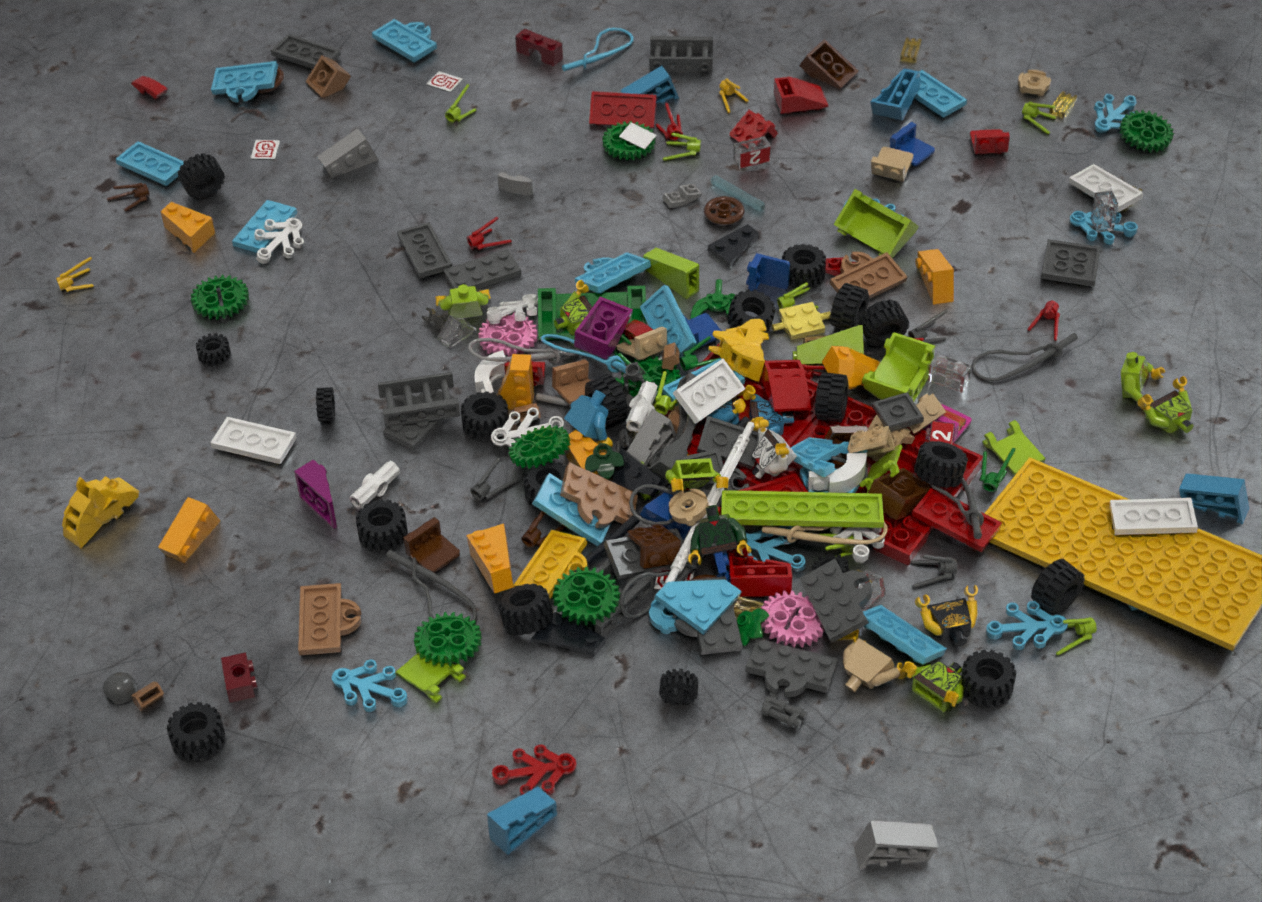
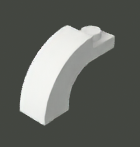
[474,350,506,394]
[808,453,867,493]

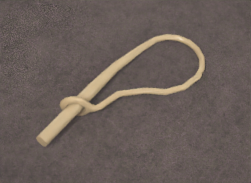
[762,521,887,545]

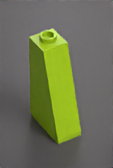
[643,248,699,299]
[792,325,864,366]

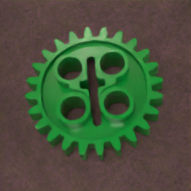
[1119,110,1174,152]
[602,121,656,160]
[191,275,249,320]
[621,356,681,403]
[508,425,571,469]
[553,566,620,626]
[414,612,482,667]

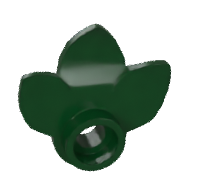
[585,443,624,480]

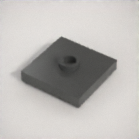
[872,392,924,432]

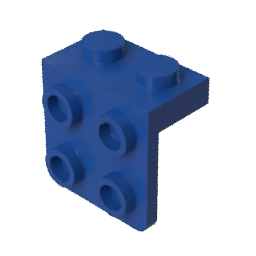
[890,122,935,166]
[746,253,790,291]
[682,313,722,348]

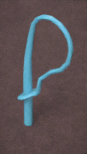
[562,28,633,71]
[541,334,627,373]

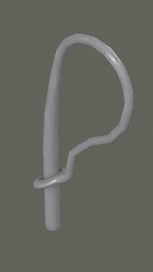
[468,338,580,364]

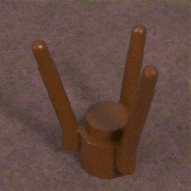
[107,182,150,212]
[521,511,566,548]

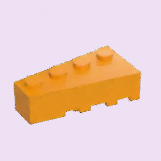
[466,523,514,594]

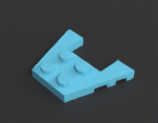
[790,437,868,477]

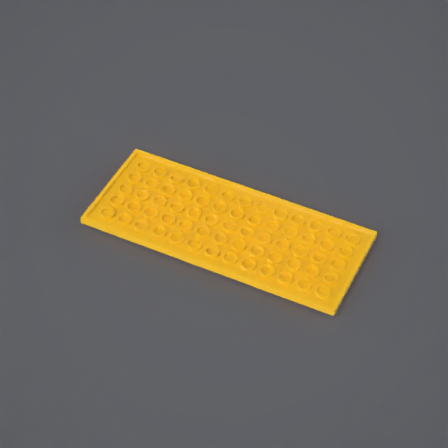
[985,457,1262,651]

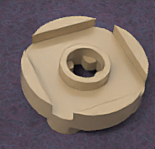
[1018,70,1051,96]
[669,489,710,526]

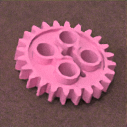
[478,312,538,357]
[761,591,825,648]

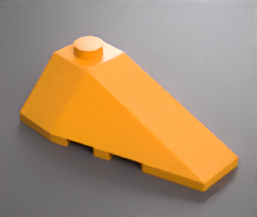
[822,346,880,389]

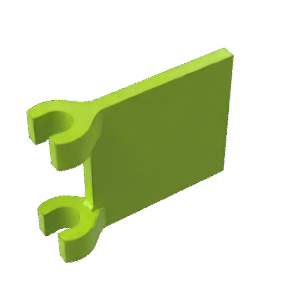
[982,420,1046,476]
[860,444,902,493]
[396,653,466,703]

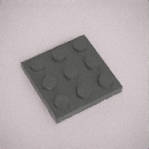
[1041,239,1101,287]

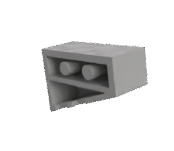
[317,129,379,178]
[627,409,676,469]
[854,820,938,869]

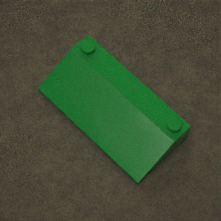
[538,285,647,341]

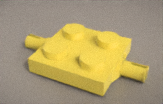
[772,302,831,340]

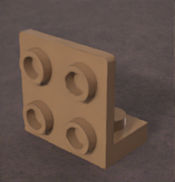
[552,359,590,404]

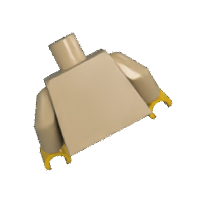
[843,637,907,693]

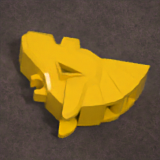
[708,319,769,382]
[62,476,139,549]

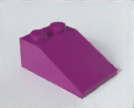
[574,297,633,360]
[294,460,337,529]

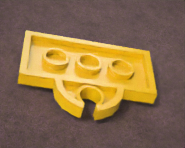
[514,530,589,599]

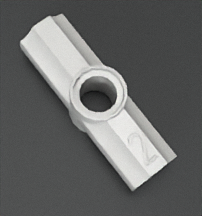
[626,381,658,433]
[349,461,400,510]

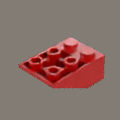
[774,76,828,113]
[761,360,811,412]

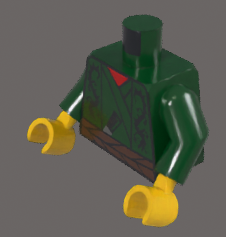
[688,505,752,565]

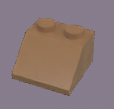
[305,55,351,98]

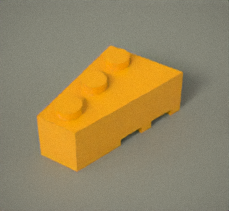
[160,202,215,253]
[915,249,954,305]
[497,354,534,410]
[564,429,606,476]
[158,497,220,563]

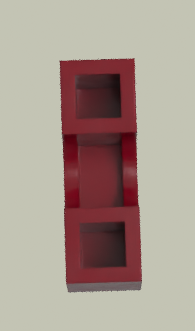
[515,28,563,67]

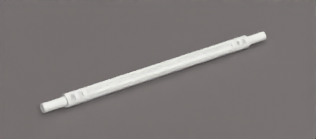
[664,422,755,585]

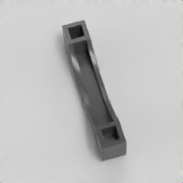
[650,372,698,480]

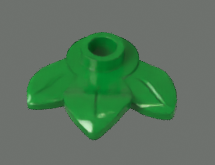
[737,608,769,646]

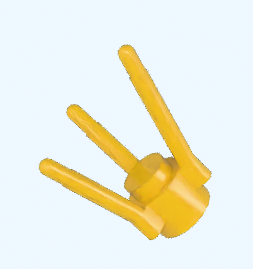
[719,78,748,113]
[56,257,94,292]

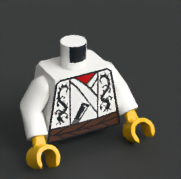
[752,417,797,479]

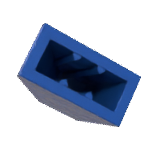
[640,488,692,540]

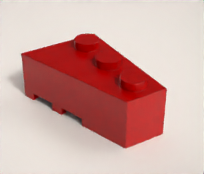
[729,552,792,597]

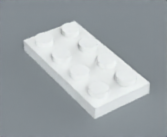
[1069,164,1143,212]
[673,359,746,424]
[211,417,297,464]
[1109,498,1198,535]

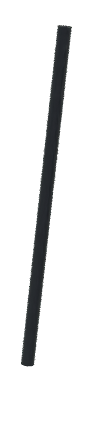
[573,417,750,572]

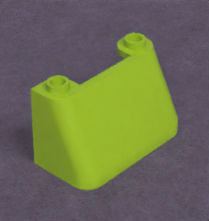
[833,189,919,259]
[862,332,935,402]

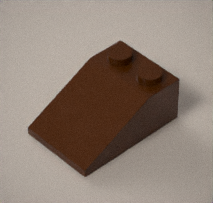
[799,39,859,89]
[868,468,931,520]

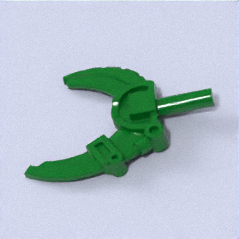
[690,279,735,319]

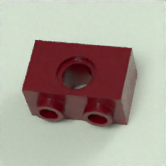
[221,652,257,703]

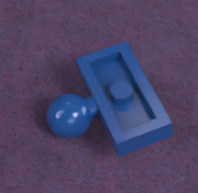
[714,551,730,583]

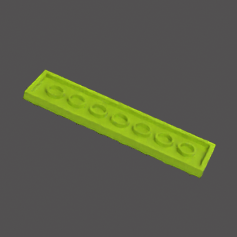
[721,490,884,528]

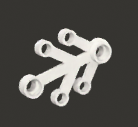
[254,218,304,264]
[486,294,538,324]
[491,407,564,447]
[830,527,885,563]

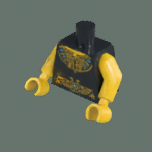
[915,585,978,647]

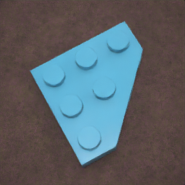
[655,580,741,635]

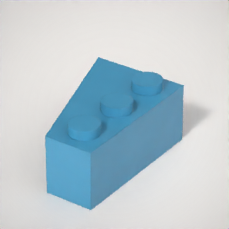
[620,66,679,104]
[870,68,921,121]
[1179,473,1250,524]
[487,787,557,855]

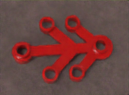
[492,744,577,796]

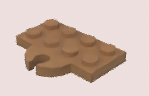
[829,251,908,299]
[560,462,638,528]
[298,583,362,656]

